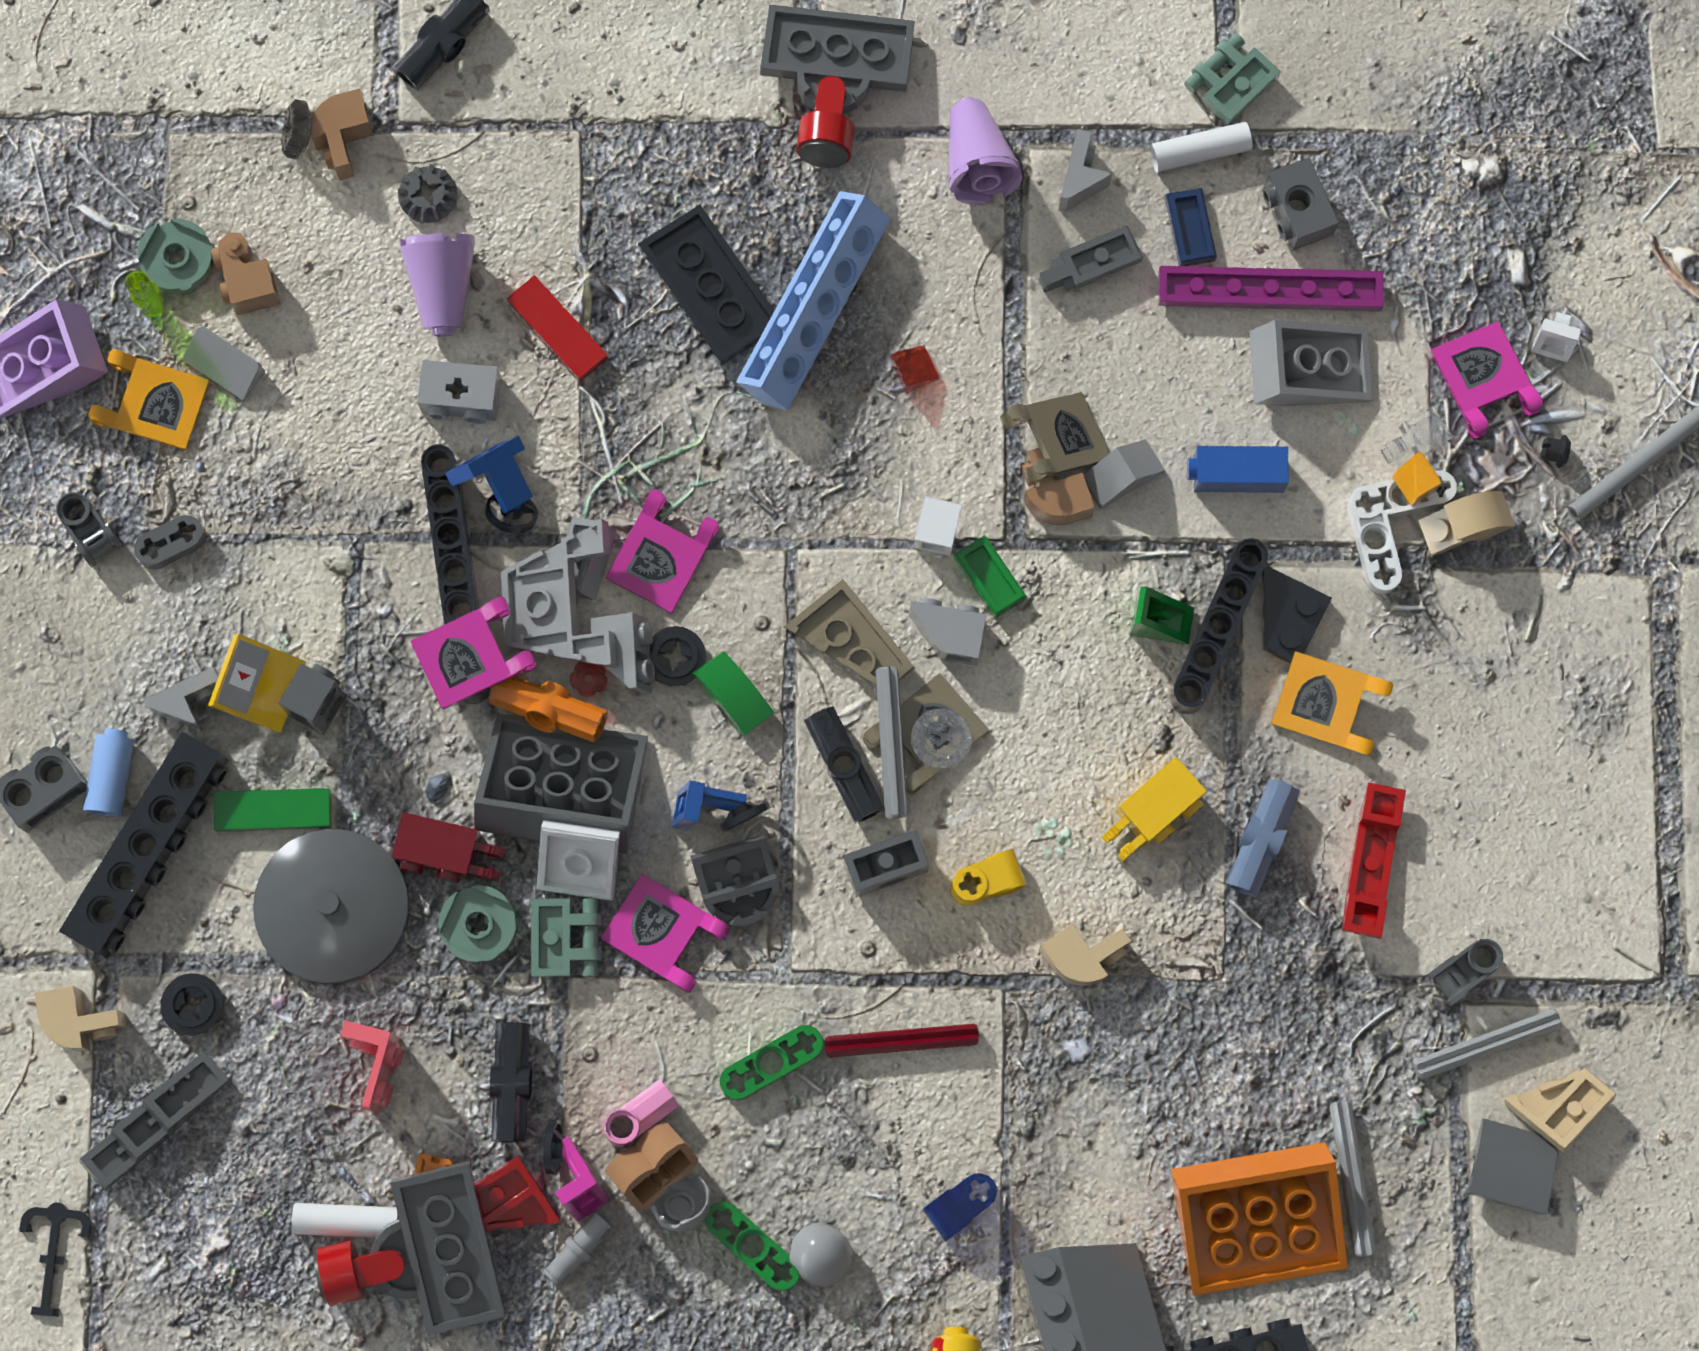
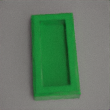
[953,535,1027,619]

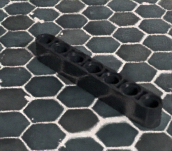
[421,444,490,704]

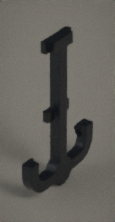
[19,1202,91,1317]

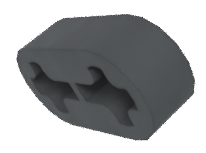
[134,515,206,569]

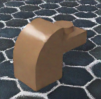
[310,89,374,180]
[1022,448,1095,525]

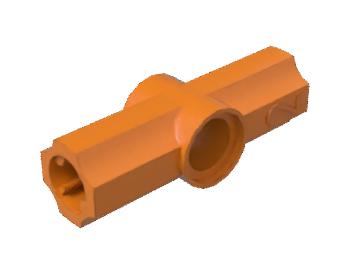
[489,676,608,743]

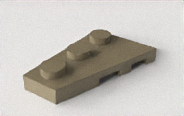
[784,579,915,686]

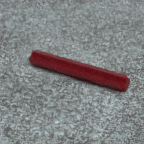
[825,1024,979,1058]

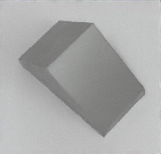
[1083,439,1165,509]

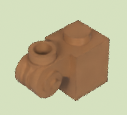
[211,233,281,315]

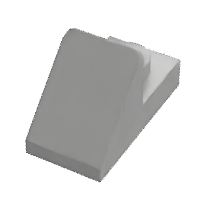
[1058,129,1112,211]
[143,667,220,731]

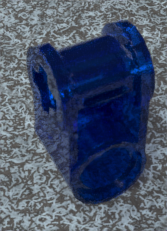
[922,1173,997,1242]

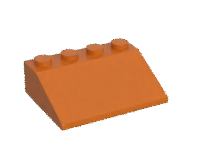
[1171,1142,1348,1296]

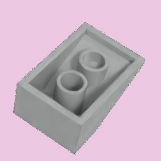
[1249,320,1373,406]

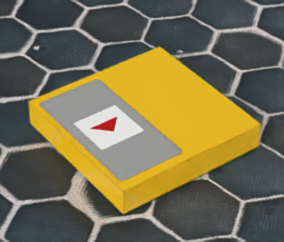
[208,634,306,733]

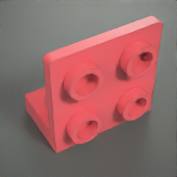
[340,1020,404,1114]

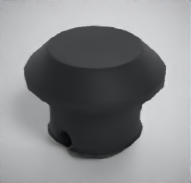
[1540,435,1571,468]

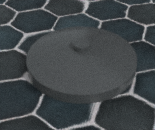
[253,829,410,984]

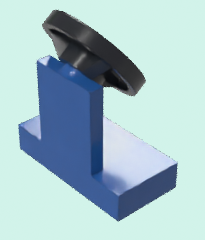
[445,435,538,534]
[671,780,771,832]

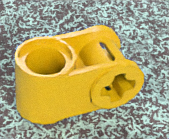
[950,849,1027,906]

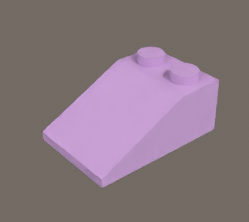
[0,299,108,419]

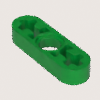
[720,1025,823,1101]
[705,1201,800,1291]

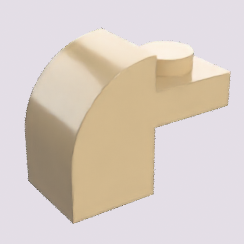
[1418,491,1515,555]
[1038,924,1131,986]
[34,986,127,1052]

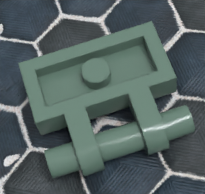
[1184,33,1281,125]
[531,898,602,978]

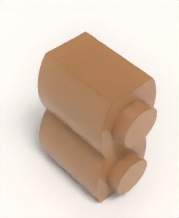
[605,1121,699,1211]

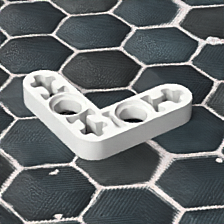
[1347,470,1457,594]

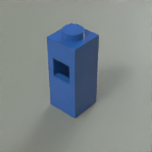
[1187,446,1289,493]

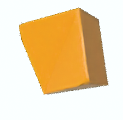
[1392,452,1441,506]

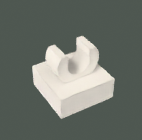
[1532,312,1581,362]

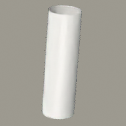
[1150,122,1253,172]
[292,1203,399,1238]

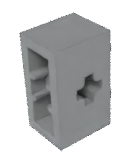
[417,360,501,424]

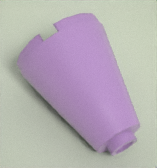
[949,97,1023,205]
[399,233,475,337]

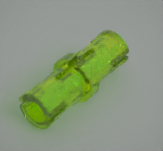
[125,271,165,317]

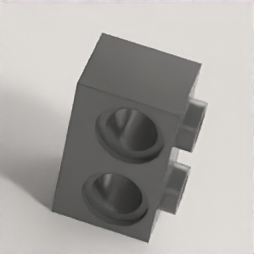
[278,663,346,735]
[0,745,87,833]

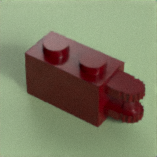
[391,812,507,883]

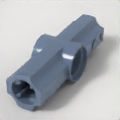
[1225,778,1300,898]

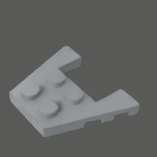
[501,519,617,668]

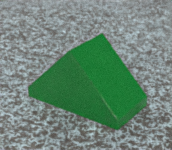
[1130,586,1194,644]

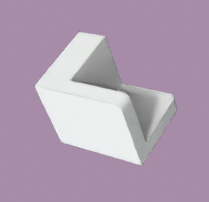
[914,496,961,557]

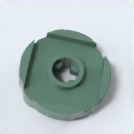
[138,218,214,295]
[438,885,517,964]

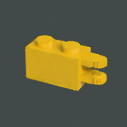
[1101,757,1207,861]

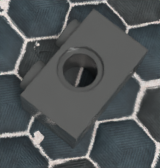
[1262,157,1339,251]
[843,830,929,898]

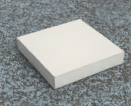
[536,819,620,901]

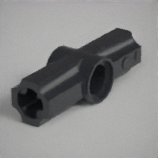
[393,0,490,91]
[804,706,885,824]
[489,1022,532,1143]

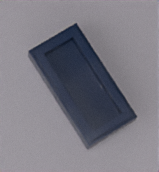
[1165,188,1217,266]

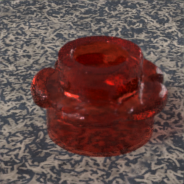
[570,662,608,697]

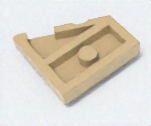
[1505,1069,1616,1154]

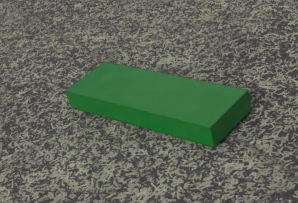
[214,788,332,832]

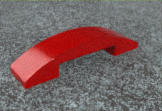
[1342,782,1406,939]

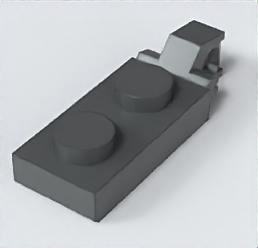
[1038,225,1143,293]

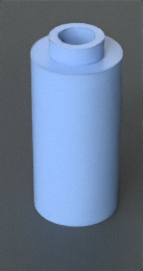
[83,728,134,817]

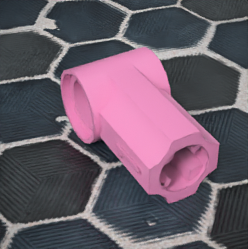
[604,1079,680,1148]

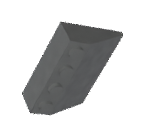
[474,713,648,854]
[1020,1243,1166,1351]

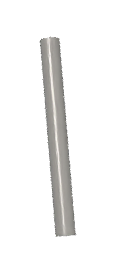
[1567,405,1699,521]

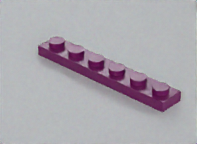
[1158,266,1384,311]

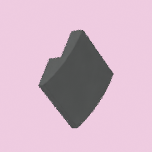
[1467,1118,1558,1215]

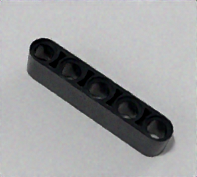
[1170,538,1268,715]

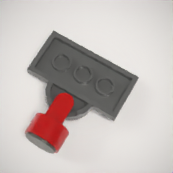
[760,4,915,168]
[314,1161,506,1336]

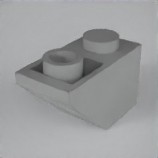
[909,598,986,666]
[591,612,655,694]

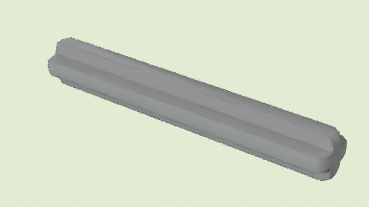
[876,666,908,819]
[1413,1009,1562,1079]
[1330,1100,1376,1257]

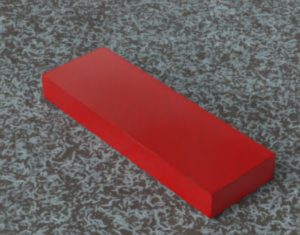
[506,275,608,382]

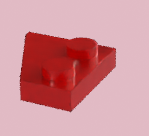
[475,1155,560,1232]

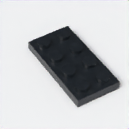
[638,204,774,366]

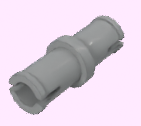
[543,1211,614,1288]

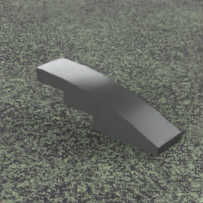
[79,1051,230,1191]

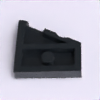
[1262,565,1332,663]

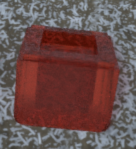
[890,345,940,394]

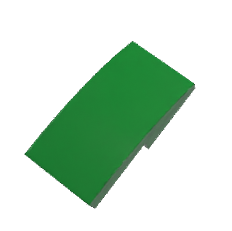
[693,651,774,735]

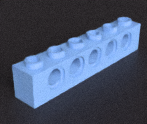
[736,191,891,410]

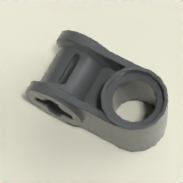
[56,492,123,567]
[1426,939,1503,1007]

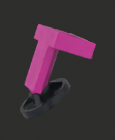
[543,1119,611,1222]

